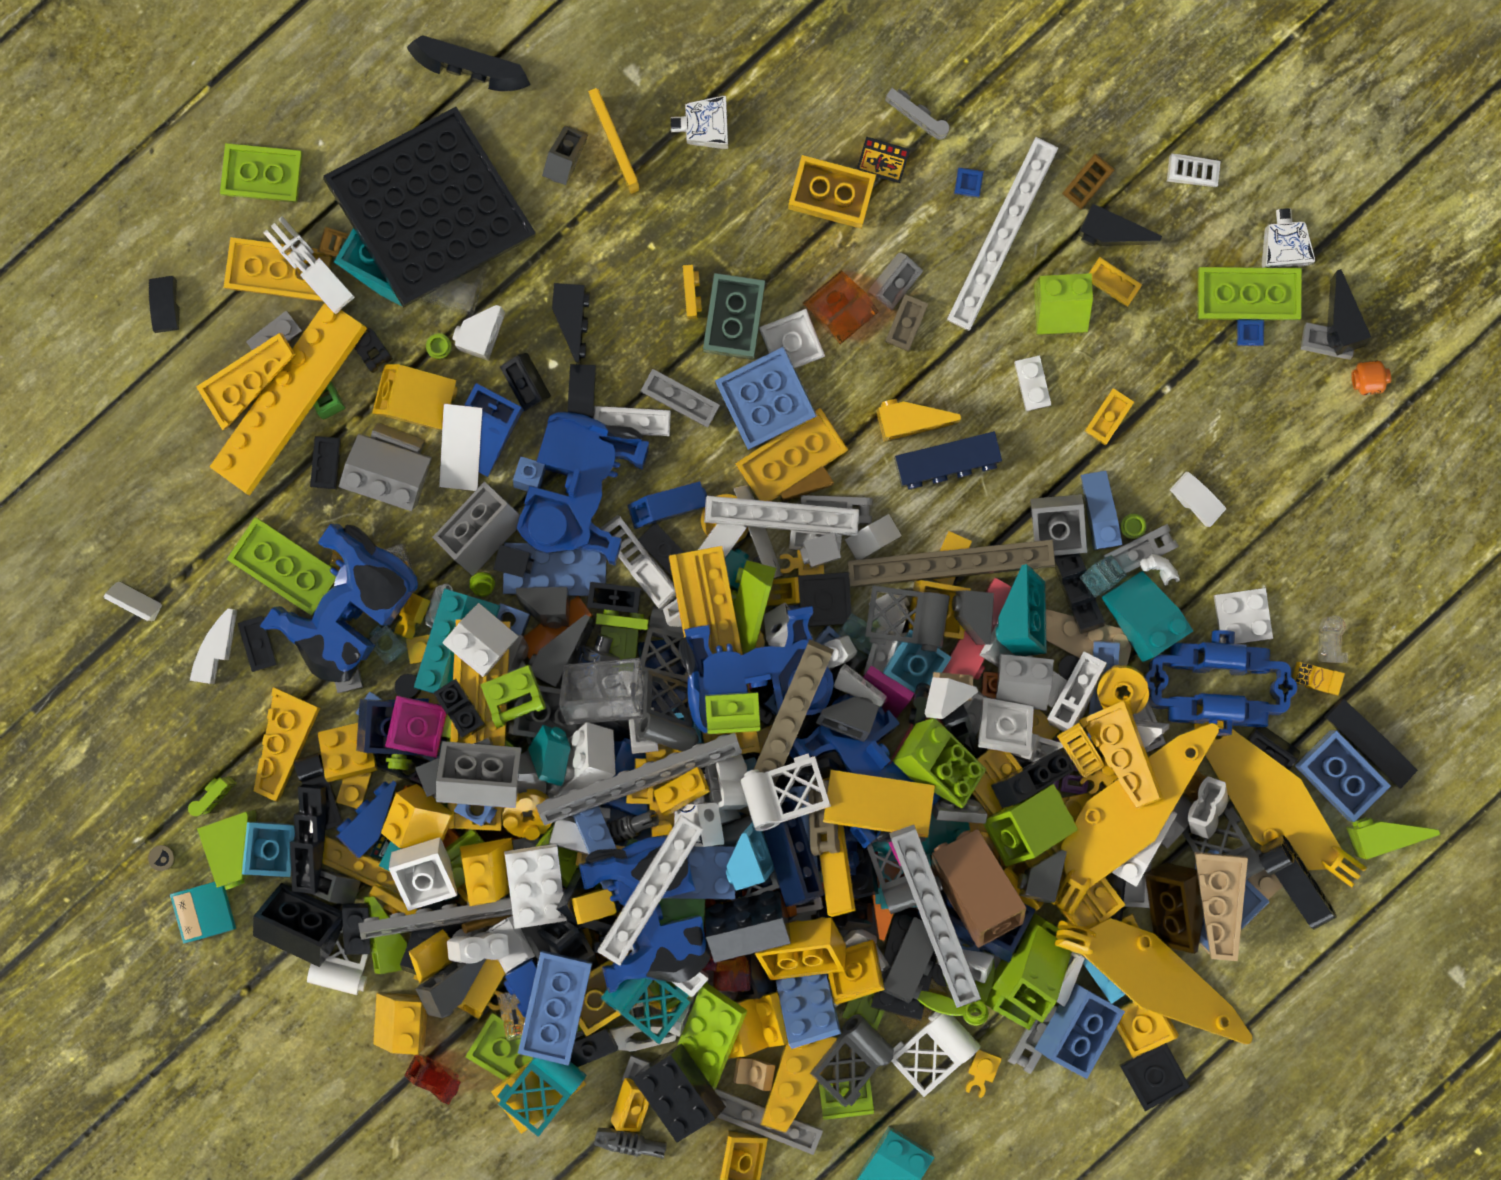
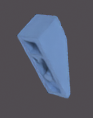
[1081,471,1122,550]

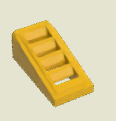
[1057,723,1105,778]

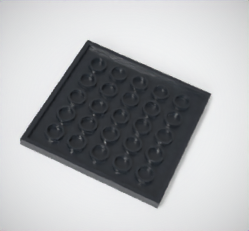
[323,107,536,308]

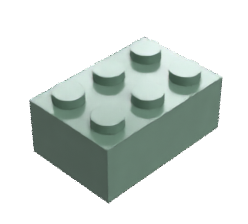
[703,273,765,360]

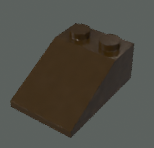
[1145,863,1204,954]

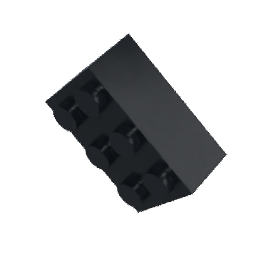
[705,889,791,963]
[632,1043,726,1142]

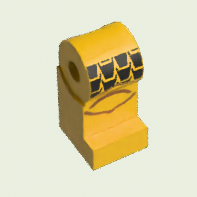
[1292,662,1345,696]

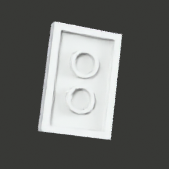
[504,844,567,929]

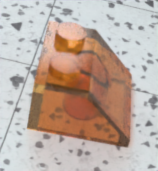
[803,270,879,345]

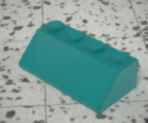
[414,588,501,694]

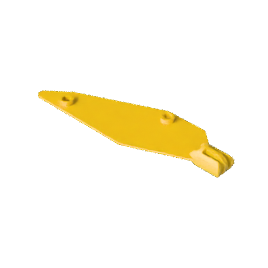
[1194,704,1367,888]
[1051,723,1219,916]
[1055,918,1252,1044]

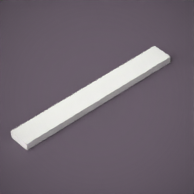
[947,137,1058,331]

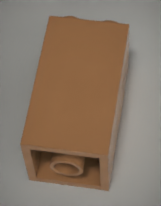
[931,829,1026,948]

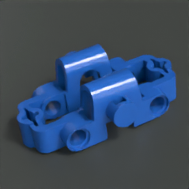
[1144,630,1297,736]

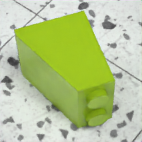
[1034,273,1093,335]
[983,784,1078,867]
[197,809,257,890]

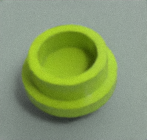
[426,333,452,359]
[1120,514,1146,539]
[469,572,495,597]
[386,754,412,770]

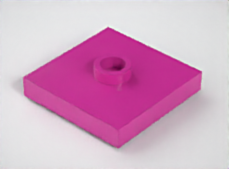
[863,666,914,718]
[385,696,446,758]

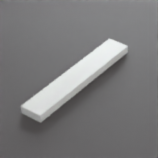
[704,496,859,536]
[597,815,704,966]

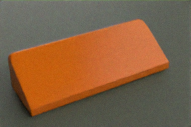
[524,596,593,659]

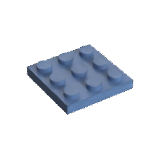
[715,347,817,450]

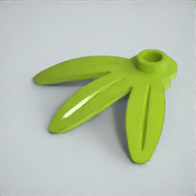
[917,961,995,1026]

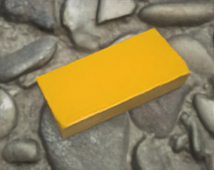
[611,1078,649,1132]

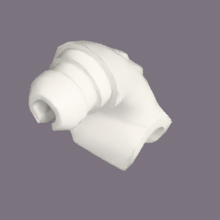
[1140,554,1180,586]
[424,584,453,628]

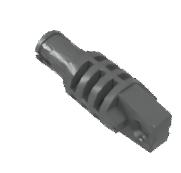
[606,810,659,844]
[594,1127,667,1159]

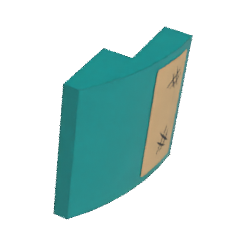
[170,882,236,944]

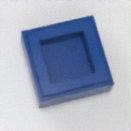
[954,167,984,198]
[1237,320,1264,346]

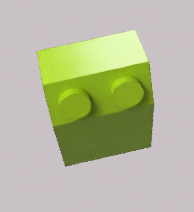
[1346,817,1440,860]

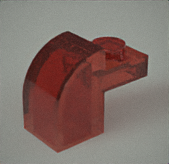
[703,954,750,992]
[404,1054,461,1105]

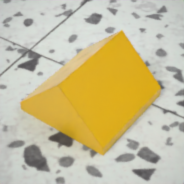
[720,1131,768,1180]

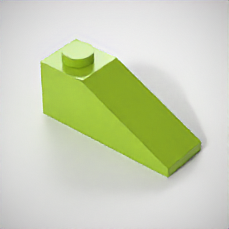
[363,896,407,974]

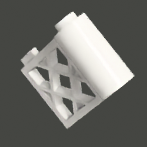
[740,753,831,831]
[307,928,369,995]
[891,1011,981,1097]

